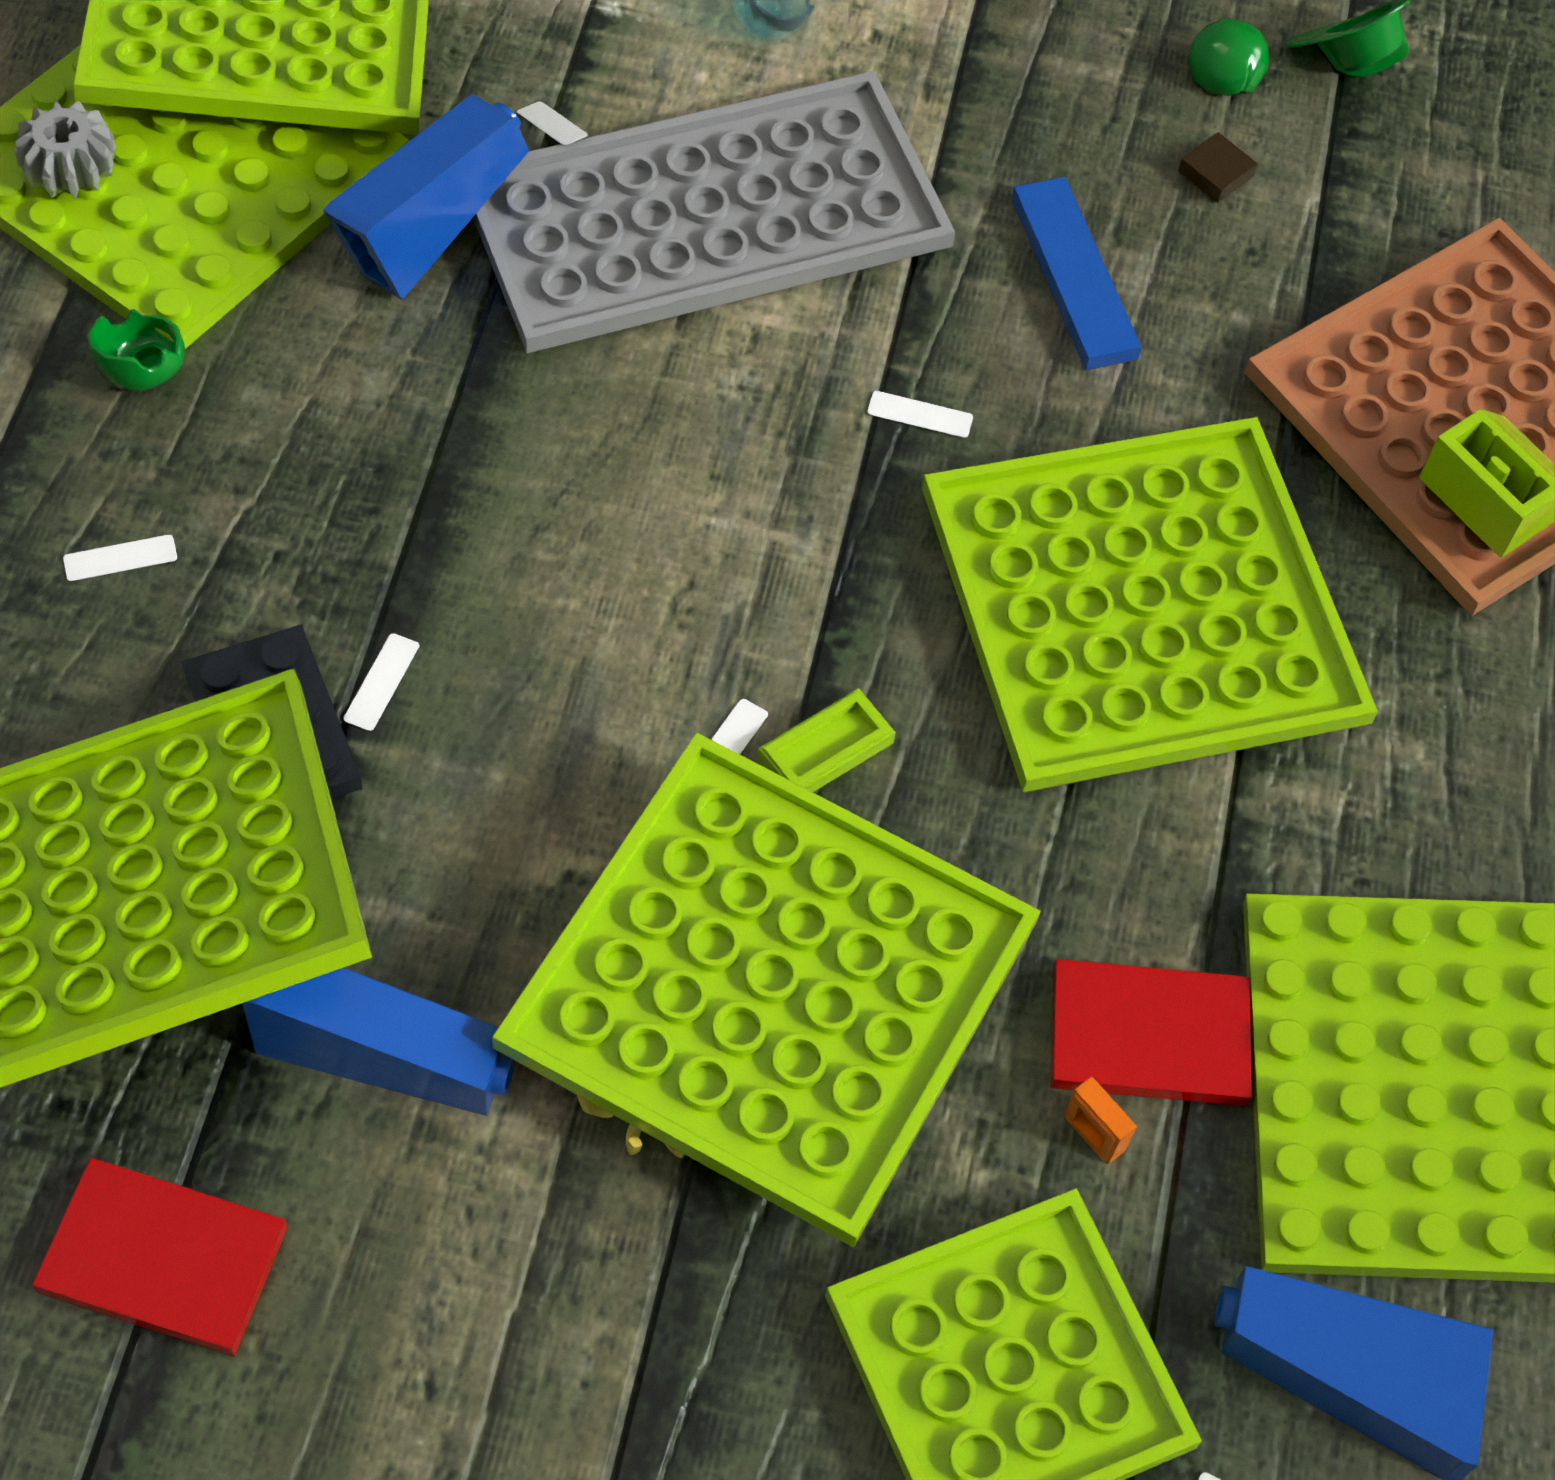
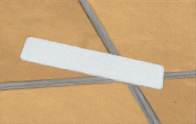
[517,101,588,145]
[867,391,973,438]
[63,535,177,581]
[344,634,419,731]
[711,699,768,754]

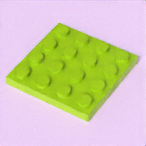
[825,1188,1202,1480]

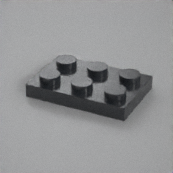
[181,624,363,799]

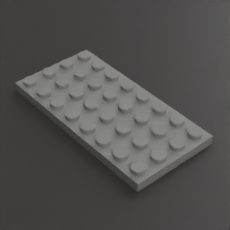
[473,71,955,353]

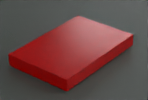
[1050,959,1252,1106]
[32,1157,288,1357]

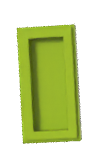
[757,688,896,792]

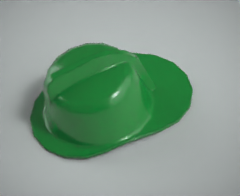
[1285,0,1410,77]

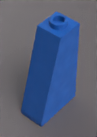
[323,94,529,300]
[242,968,515,1116]
[1214,1266,1494,1480]

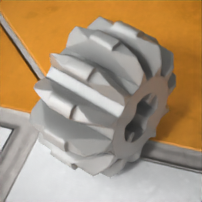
[14,99,116,199]

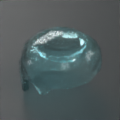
[732,0,815,40]

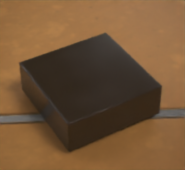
[1178,132,1258,203]

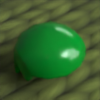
[1188,18,1269,96]
[87,309,186,392]

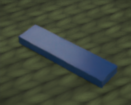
[1011,177,1142,370]

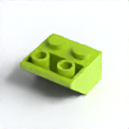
[1419,409,1555,558]

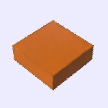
[1064,1076,1138,1164]

